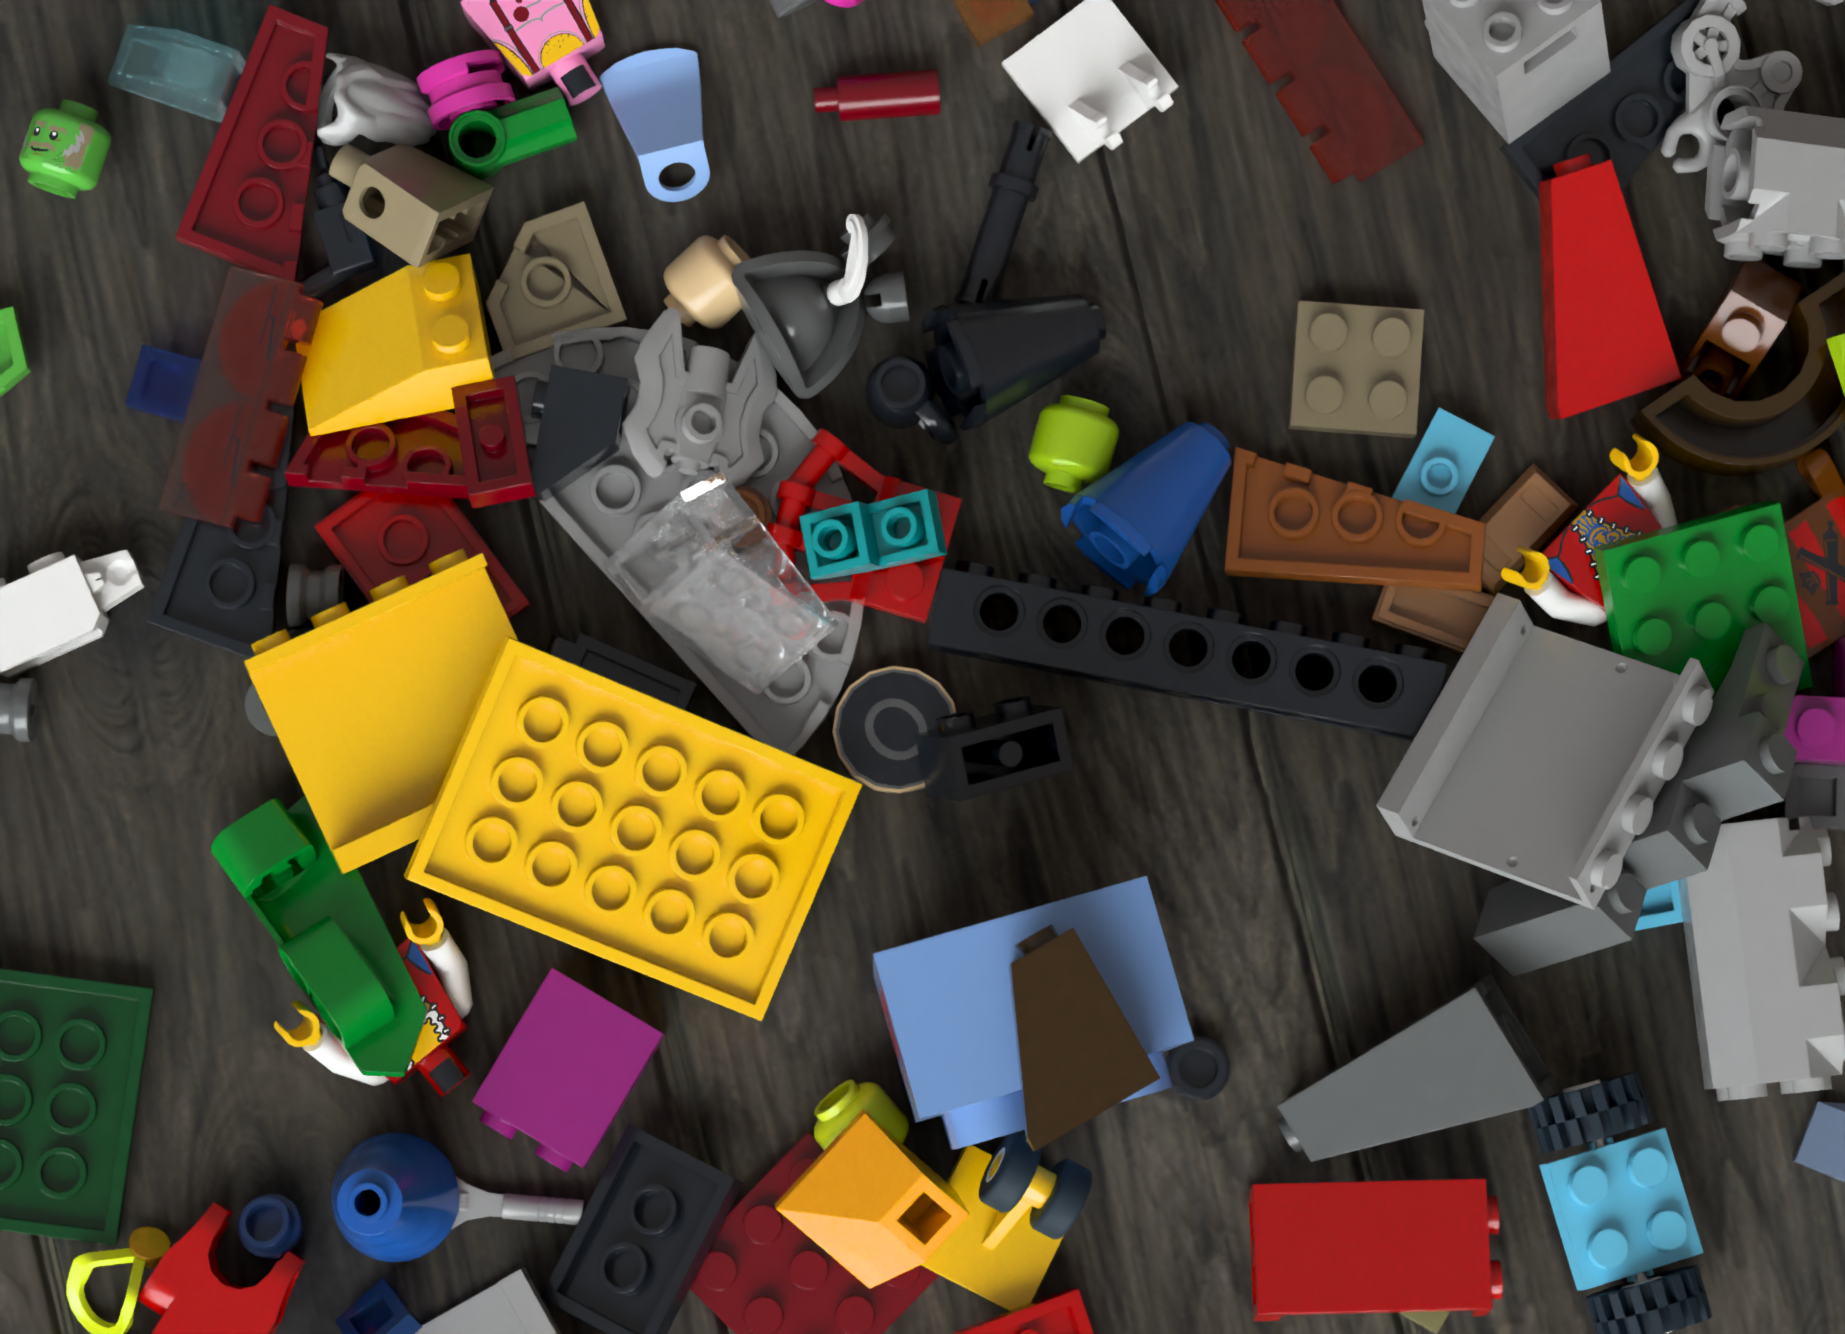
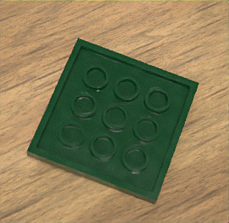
[0,968,155,1246]

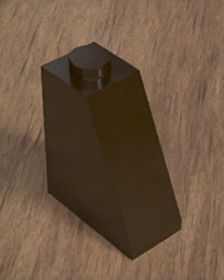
[1009,924,1160,1151]

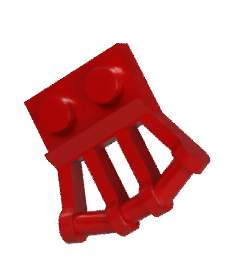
[763,428,962,624]

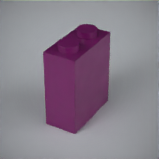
[472,968,666,1172]

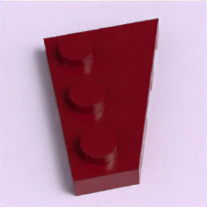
[284,410,469,499]

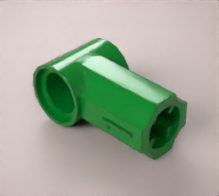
[448,86,577,179]

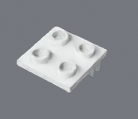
[1002,0,1178,163]

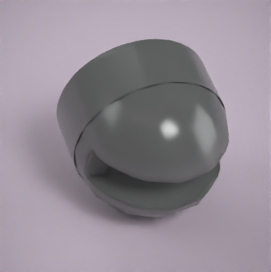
[863,271,910,324]

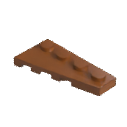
[1225,447,1486,592]

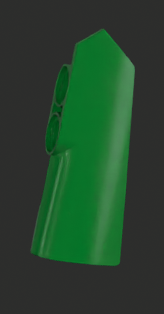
[211,795,427,1077]

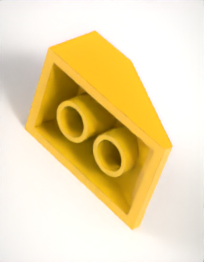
[293,253,496,437]

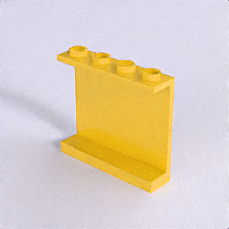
[244,549,518,874]

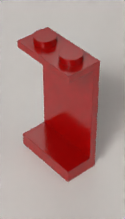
[1248,1179,1503,1321]

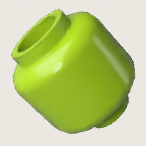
[1028,395,1119,493]

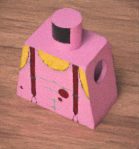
[460,0,605,106]

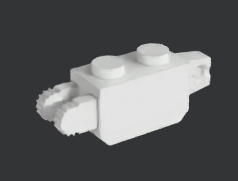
[0,549,145,678]

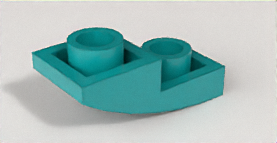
[799,489,948,580]

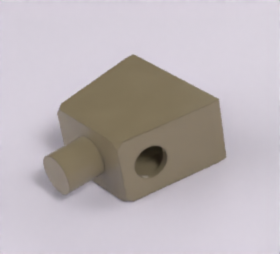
[329,143,494,268]

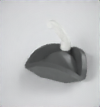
[731,214,868,399]

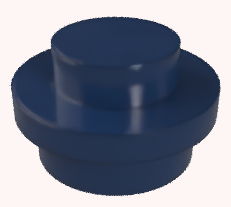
[238,1194,303,1259]

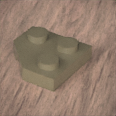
[486,201,628,362]

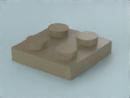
[1288,300,1424,438]

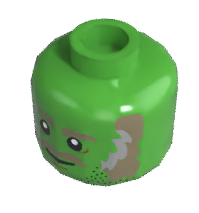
[19,99,111,199]

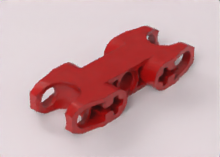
[137,1202,307,1334]

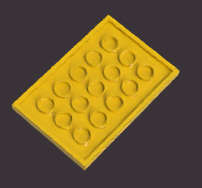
[404,636,862,1021]

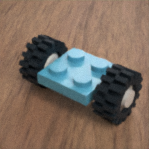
[1527,1071,1713,1334]

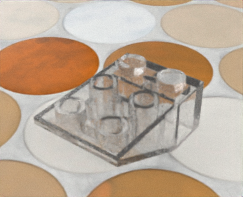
[603,471,839,695]

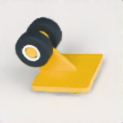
[921,1132,1092,1311]

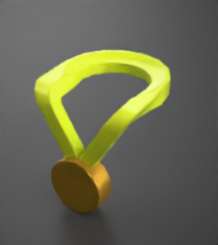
[66,1226,171,1334]

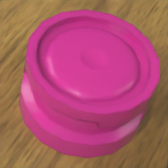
[416,49,516,131]

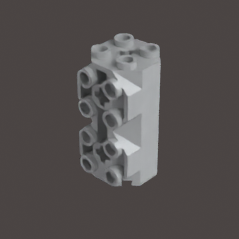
[1705,106,1845,272]
[1678,816,1845,1101]

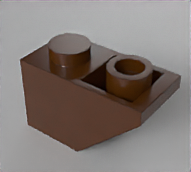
[1673,260,1803,401]

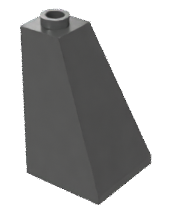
[1277,973,1558,1162]

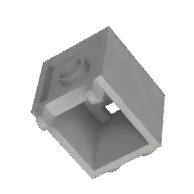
[1422,0,1611,144]

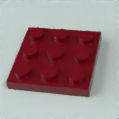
[690,1132,939,1334]

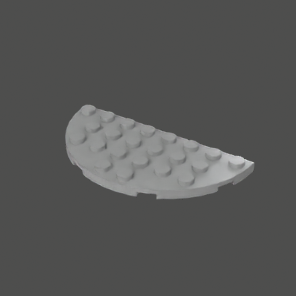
[491,327,864,756]

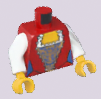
[1501,433,1678,627]
[274,898,473,1098]

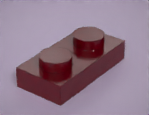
[451,375,536,509]

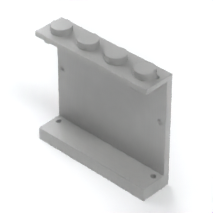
[1376,593,1715,910]

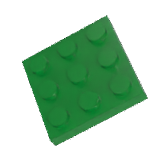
[1593,500,1813,699]

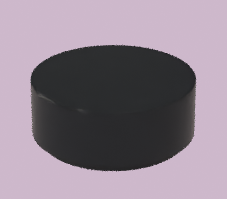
[1166,1036,1230,1101]

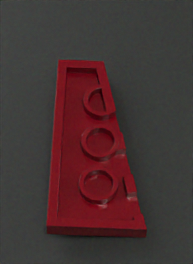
[175,4,330,287]

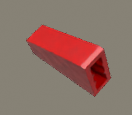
[1539,153,1681,419]

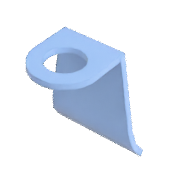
[599,48,710,202]

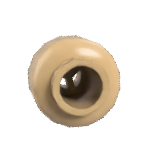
[663,235,751,330]

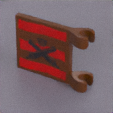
[1715,449,1845,659]

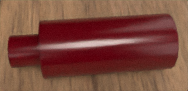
[814,69,940,122]

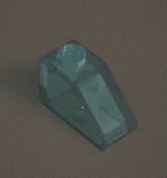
[107,24,246,123]

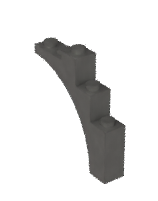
[1473,622,1804,977]

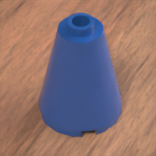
[1061,422,1231,596]
[331,1133,459,1262]

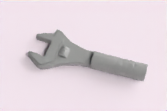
[452,1175,586,1229]

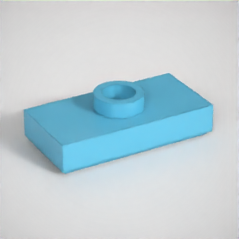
[1391,408,1495,514]

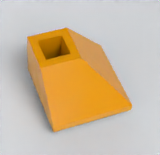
[774,1110,970,1289]

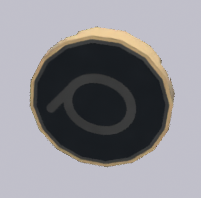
[832,666,957,794]

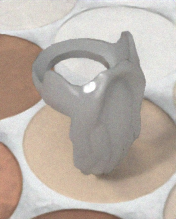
[317,53,437,147]

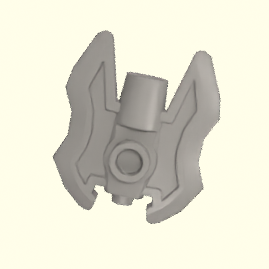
[622,308,777,494]

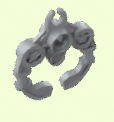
[1661,0,1844,173]

